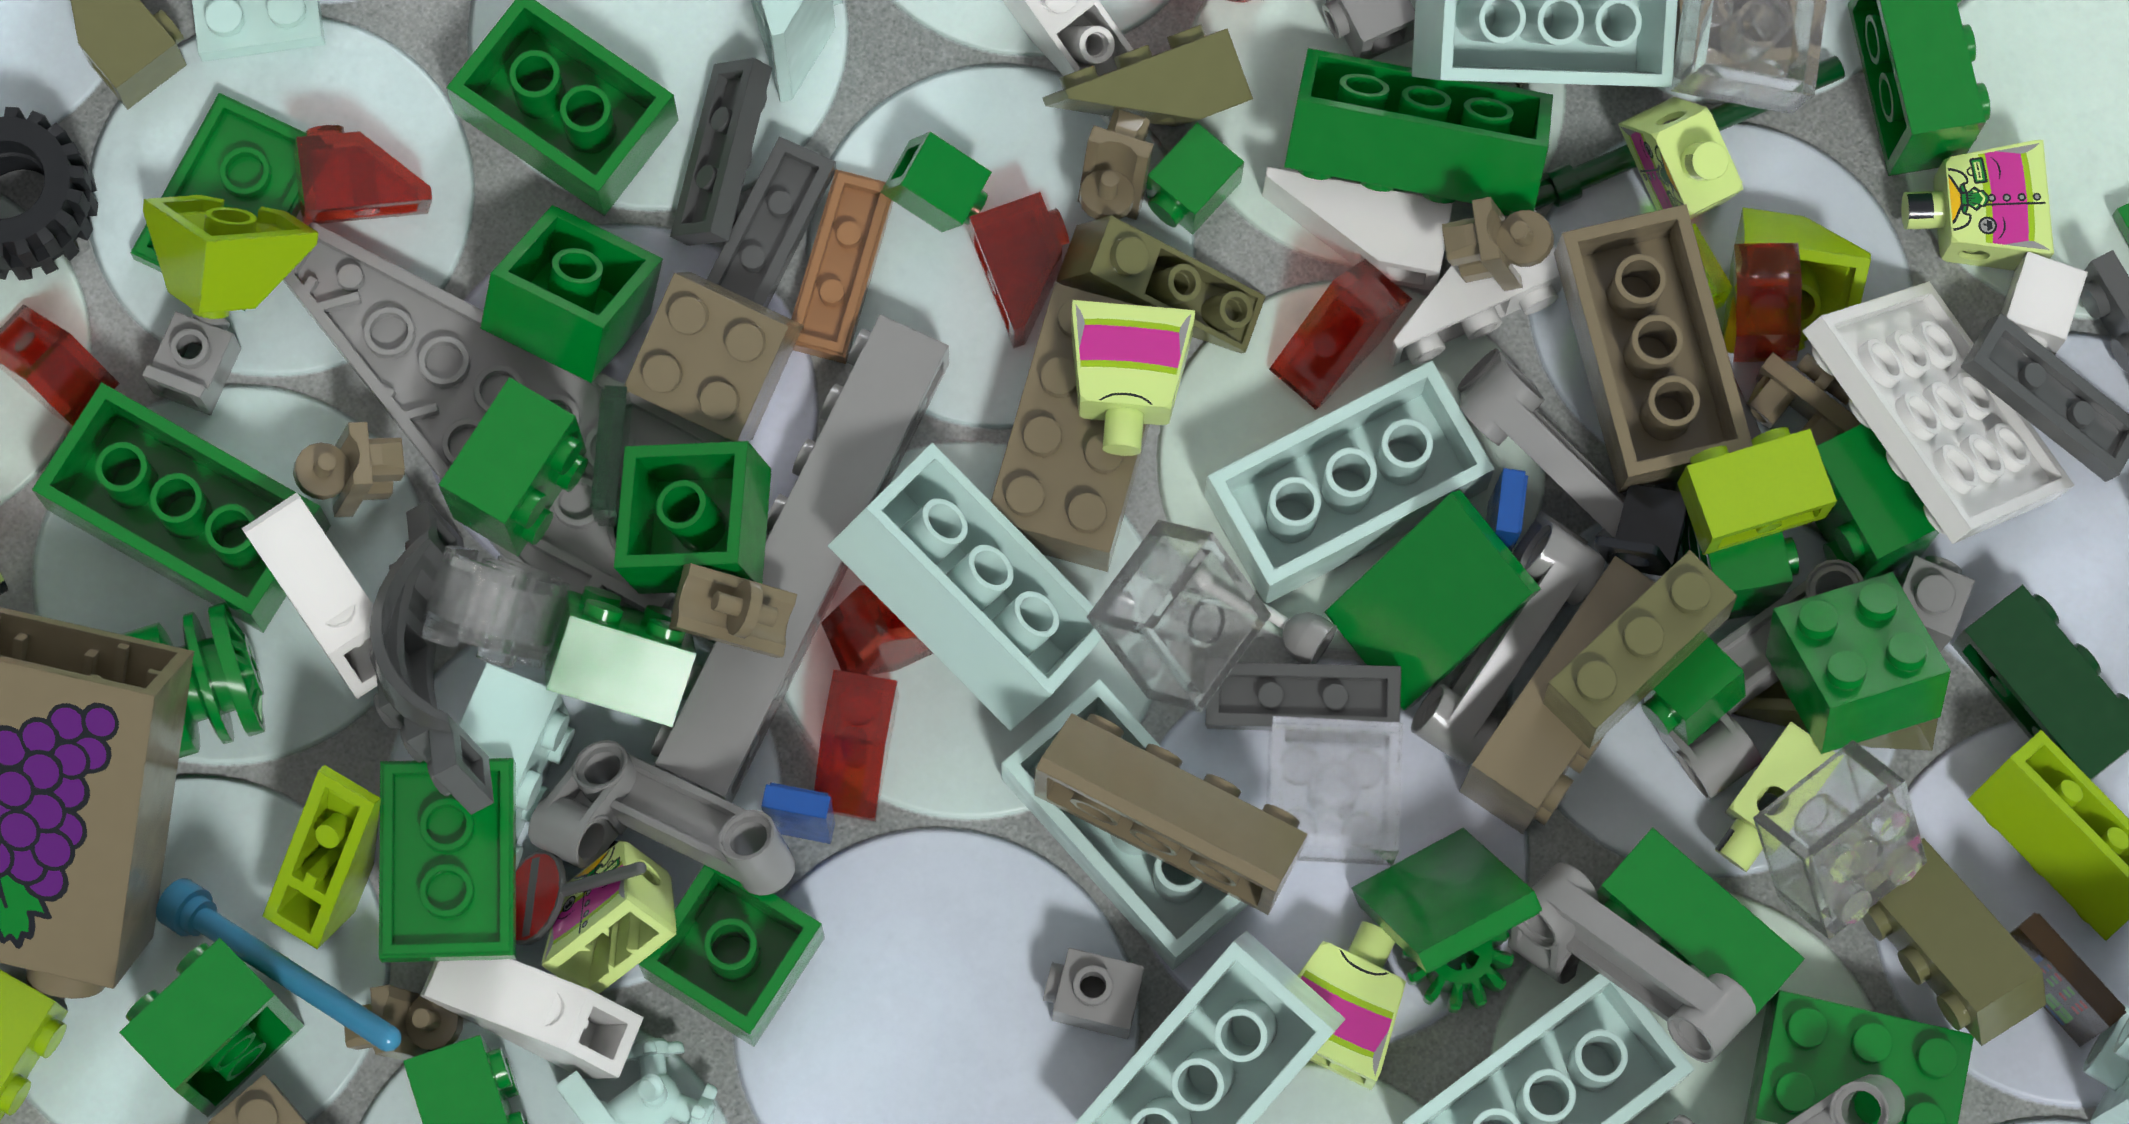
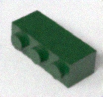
[1951,584,2129,781]

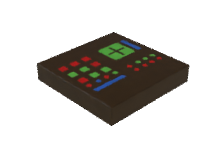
[2010,912,2127,1047]

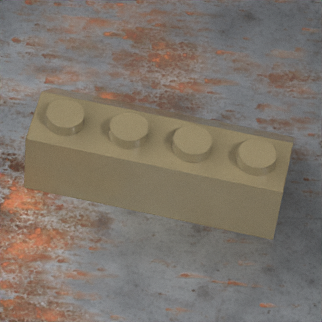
[1035,713,1308,915]

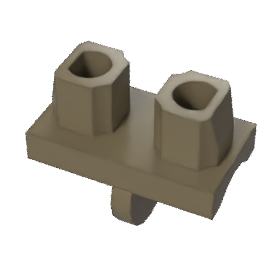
[1077,109,1154,220]
[1442,197,1554,292]
[1747,353,1861,445]
[293,422,405,517]
[669,563,797,658]
[344,985,464,1061]

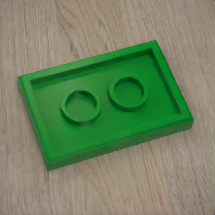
[130,93,332,311]
[1324,489,1541,711]
[379,758,516,963]
[1351,828,1542,973]

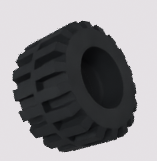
[0,107,98,281]

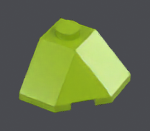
[143,195,318,319]
[1722,207,1871,360]

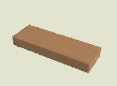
[792,169,894,364]

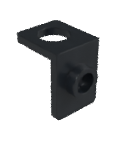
[1594,485,1688,576]

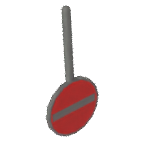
[516,851,647,945]

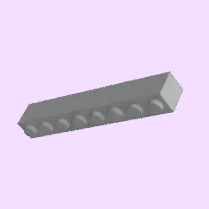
[651,315,949,803]

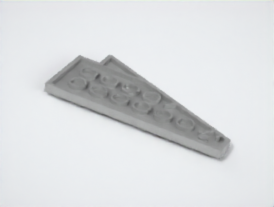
[283,221,733,625]

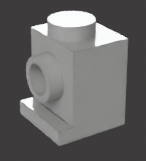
[142,311,241,415]

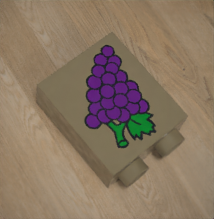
[0,607,194,999]

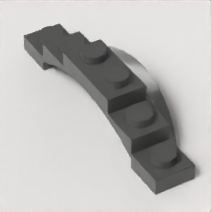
[370,500,494,815]

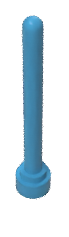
[156,878,402,1052]

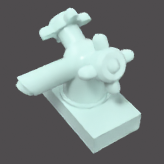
[555,1037,717,1124]

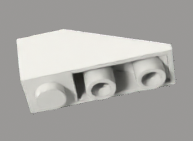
[1002,0,1134,125]
[1262,165,1453,291]
[1388,210,1562,367]
[242,492,377,699]
[420,959,644,1079]

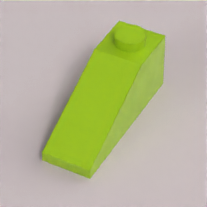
[262,765,381,949]

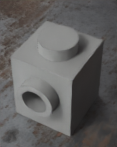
[1322,0,1415,60]
[1898,556,1975,652]
[1043,948,1145,1039]

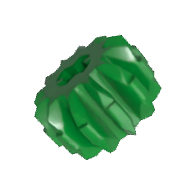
[1401,931,1514,1013]

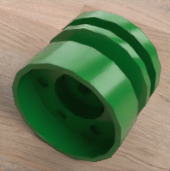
[121,602,266,758]

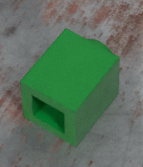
[1146,122,1244,235]
[880,132,992,232]
[1641,637,1746,746]

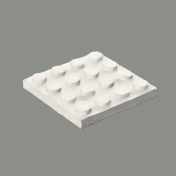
[1803,281,2075,544]

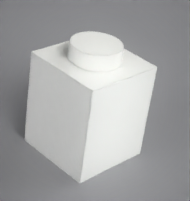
[2001,251,2088,355]

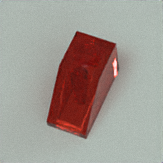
[294,125,432,225]
[969,192,1069,348]
[1733,243,1802,362]
[1269,259,1412,410]
[0,304,120,427]
[821,585,934,679]
[814,670,899,822]

